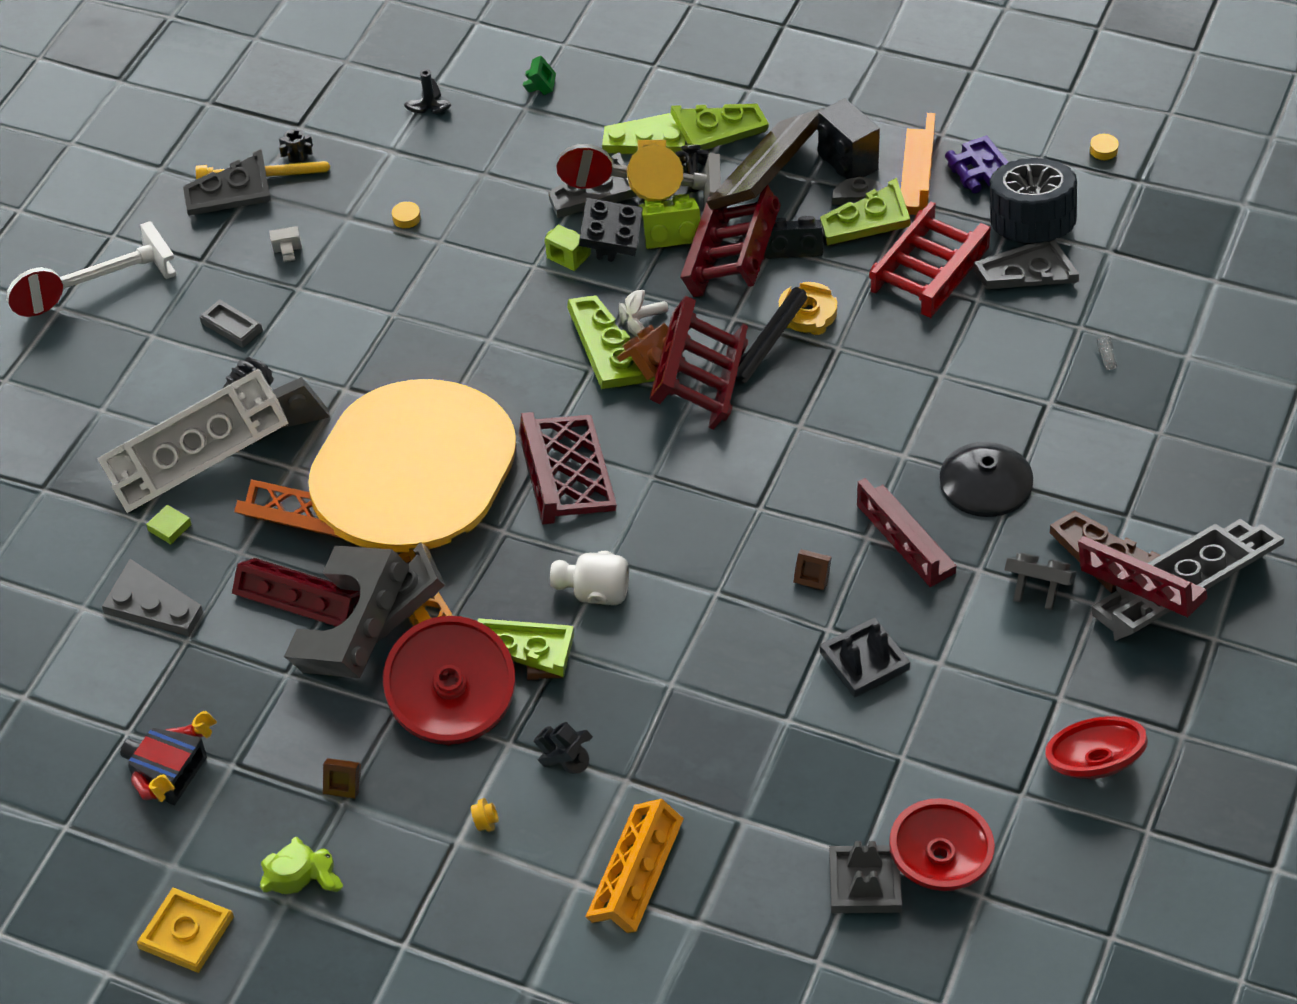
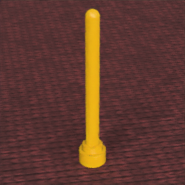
[196,161,330,180]

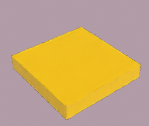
[137,887,234,973]

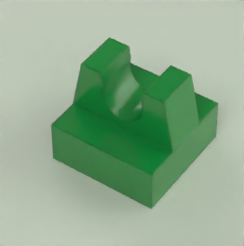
[523,55,556,95]

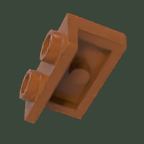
[616,322,684,381]

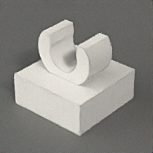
[269,226,302,262]

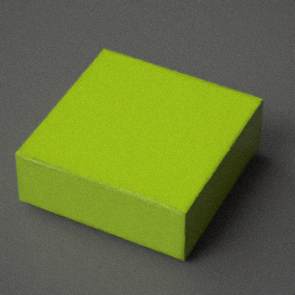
[146,505,192,544]

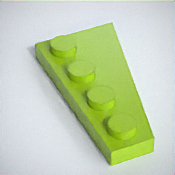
[567,295,655,389]

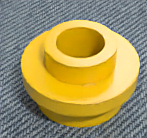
[471,798,499,832]

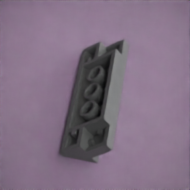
[1092,519,1284,641]

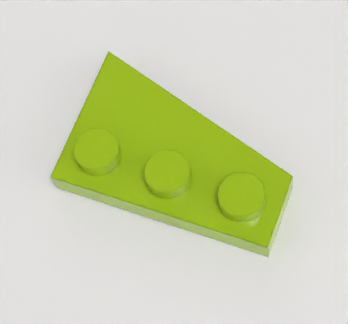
[820,178,911,245]

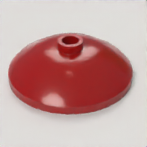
[1045,716,1148,779]
[889,798,995,891]

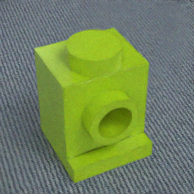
[545,224,591,271]

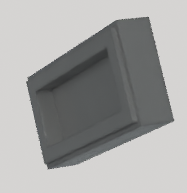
[200,299,263,348]

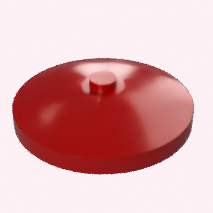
[383,616,515,745]

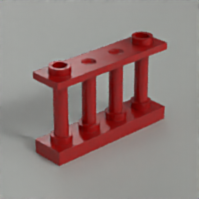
[869,201,991,318]

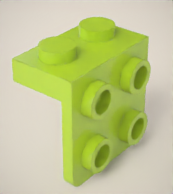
[639,194,701,249]

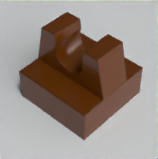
[793,549,832,590]
[323,758,361,799]

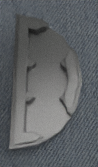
[832,177,885,205]

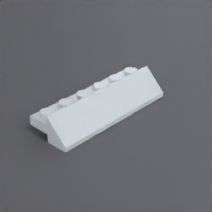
[97,369,288,513]

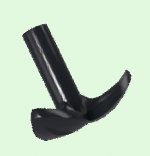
[404,69,451,114]
[675,144,710,192]

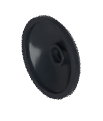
[940,442,1033,517]

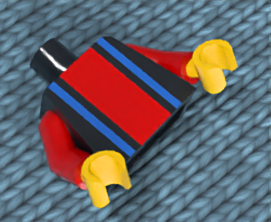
[120,711,217,806]

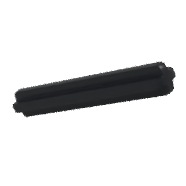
[736,287,807,383]

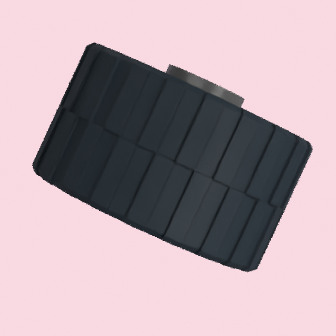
[990,158,1077,243]

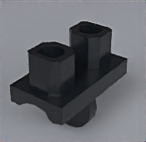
[533,722,593,774]

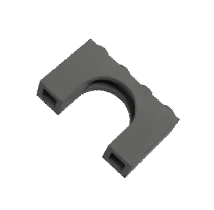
[284,546,410,678]

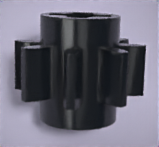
[279,129,313,163]

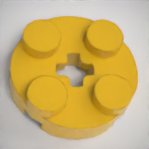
[779,282,837,335]

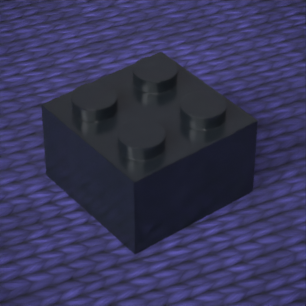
[817,98,880,179]

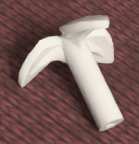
[619,290,668,339]

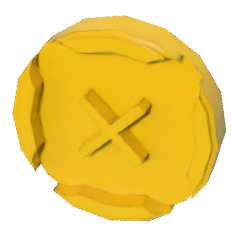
[627,145,683,201]

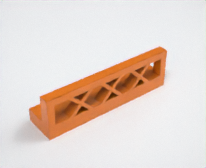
[234,479,341,538]

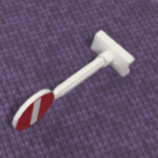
[6,221,176,317]

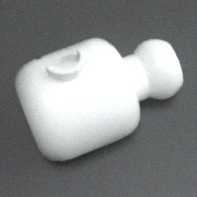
[550,551,629,605]

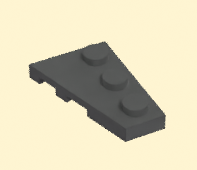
[974,240,1079,289]

